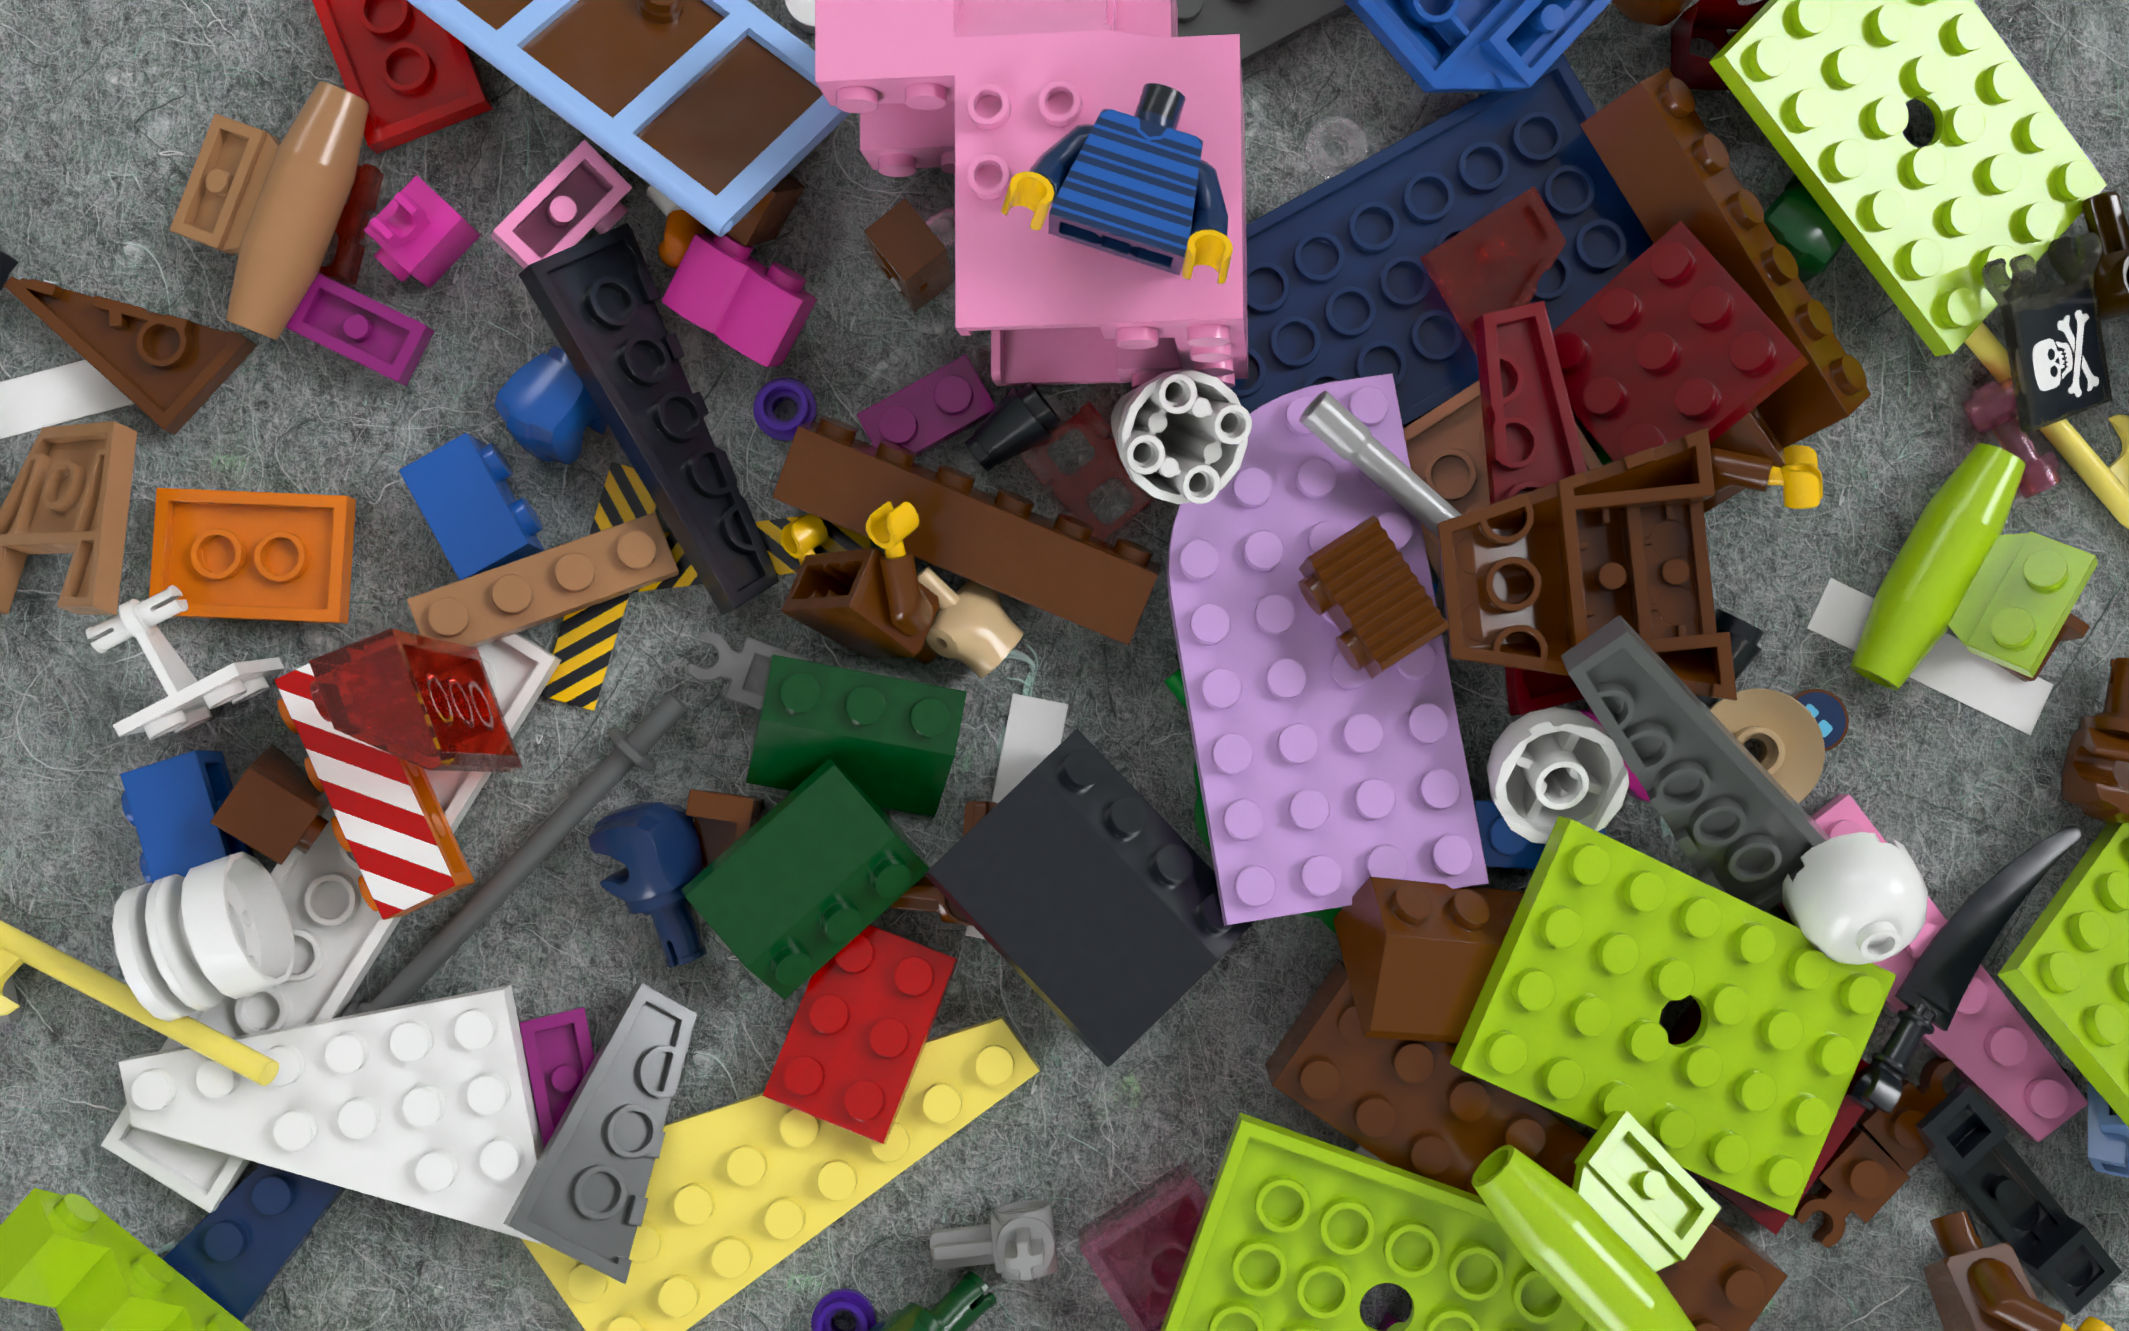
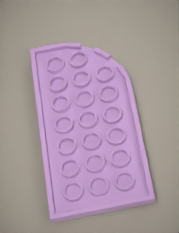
[1167,373,1489,926]

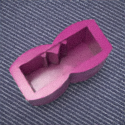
[661,234,817,367]

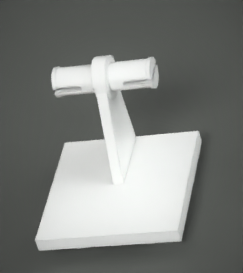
[86,585,284,740]

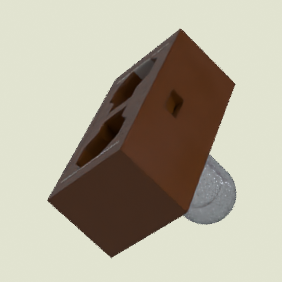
[864,198,955,312]

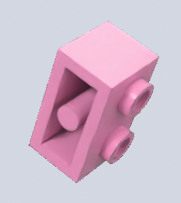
[491,139,633,269]

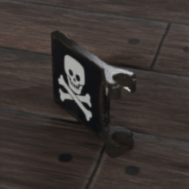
[1982,233,2112,432]

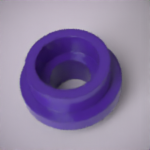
[753,377,817,441]
[811,1288,877,1331]

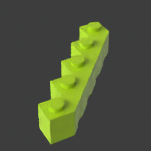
[0,1188,252,1331]

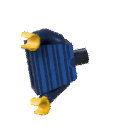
[1001,83,1233,284]

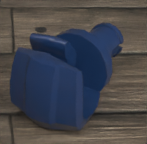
[588,802,707,967]

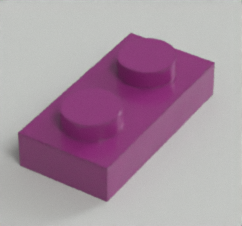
[286,273,435,387]
[856,354,996,458]
[519,1007,595,1149]

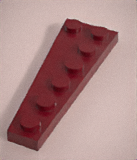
[1474,301,1587,716]

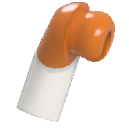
[646,185,706,269]

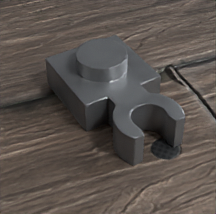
[686,632,808,710]

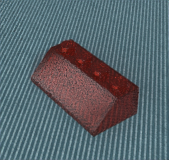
[309,628,523,772]

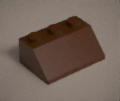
[1333,876,1525,1043]

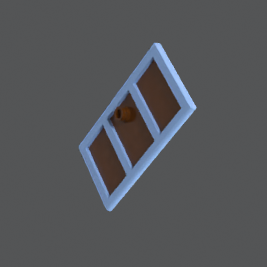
[407,0,850,237]

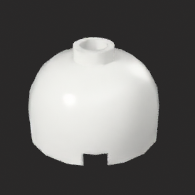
[1487,707,1629,844]
[1782,832,1928,965]

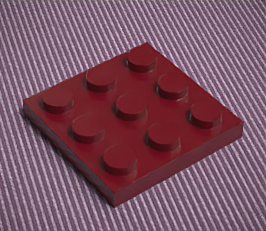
[1552,220,1809,462]

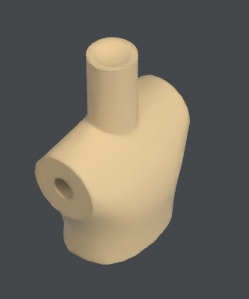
[917,566,1024,679]

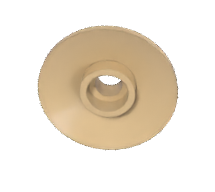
[1709,688,1825,804]

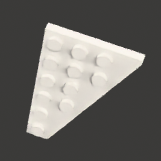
[118,985,544,1244]

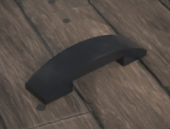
[1915,1082,2122,1315]

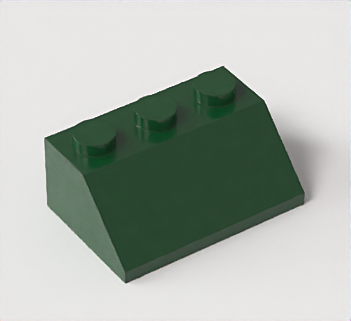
[745,654,967,817]
[681,758,930,1000]

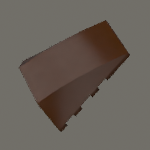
[1437,427,1737,701]

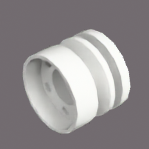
[112,851,295,1022]

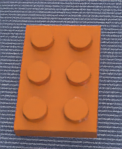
[149,488,356,624]

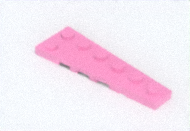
[1777,794,2088,1143]

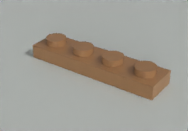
[407,512,679,663]

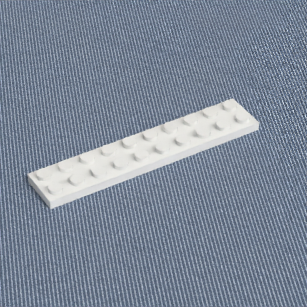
[101,633,562,1213]

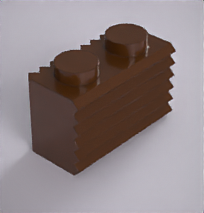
[1298,516,1449,679]

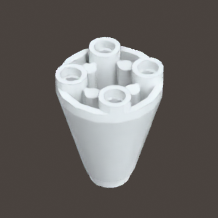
[1111,369,1252,504]

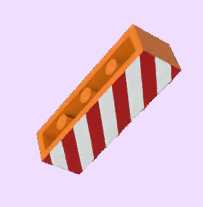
[274,646,475,920]

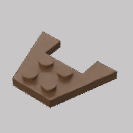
[0,421,137,615]

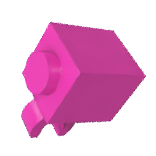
[364,175,481,289]

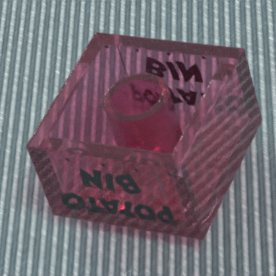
[1079,1160,1209,1331]

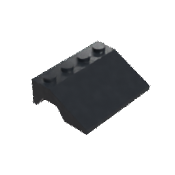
[924,729,1254,1067]

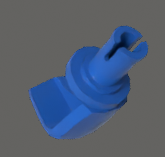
[494,346,607,465]

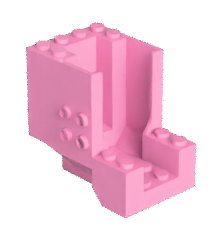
[815,0,1248,389]

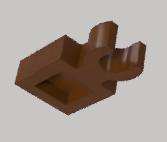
[1856,1057,1979,1173]
[1790,1127,1910,1248]

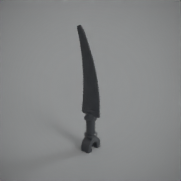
[1845,825,2081,1113]

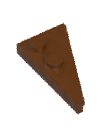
[3,276,258,435]

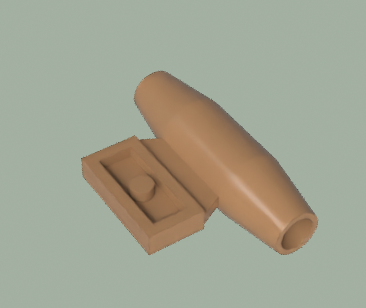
[169,81,370,340]

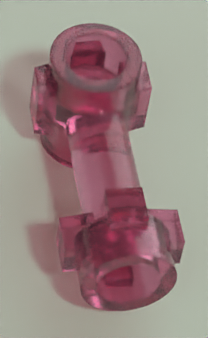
[1961,377,2062,498]

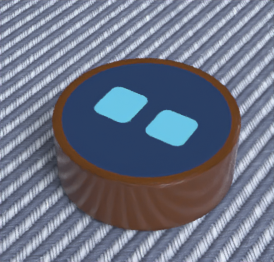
[1790,689,1849,751]

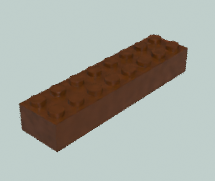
[1265,959,1788,1331]

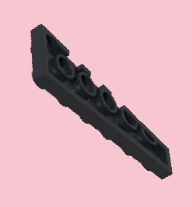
[518,223,780,615]

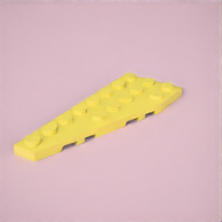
[521,1016,1040,1331]

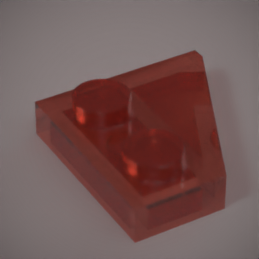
[1419,186,1566,355]

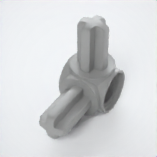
[930,1200,1059,1281]

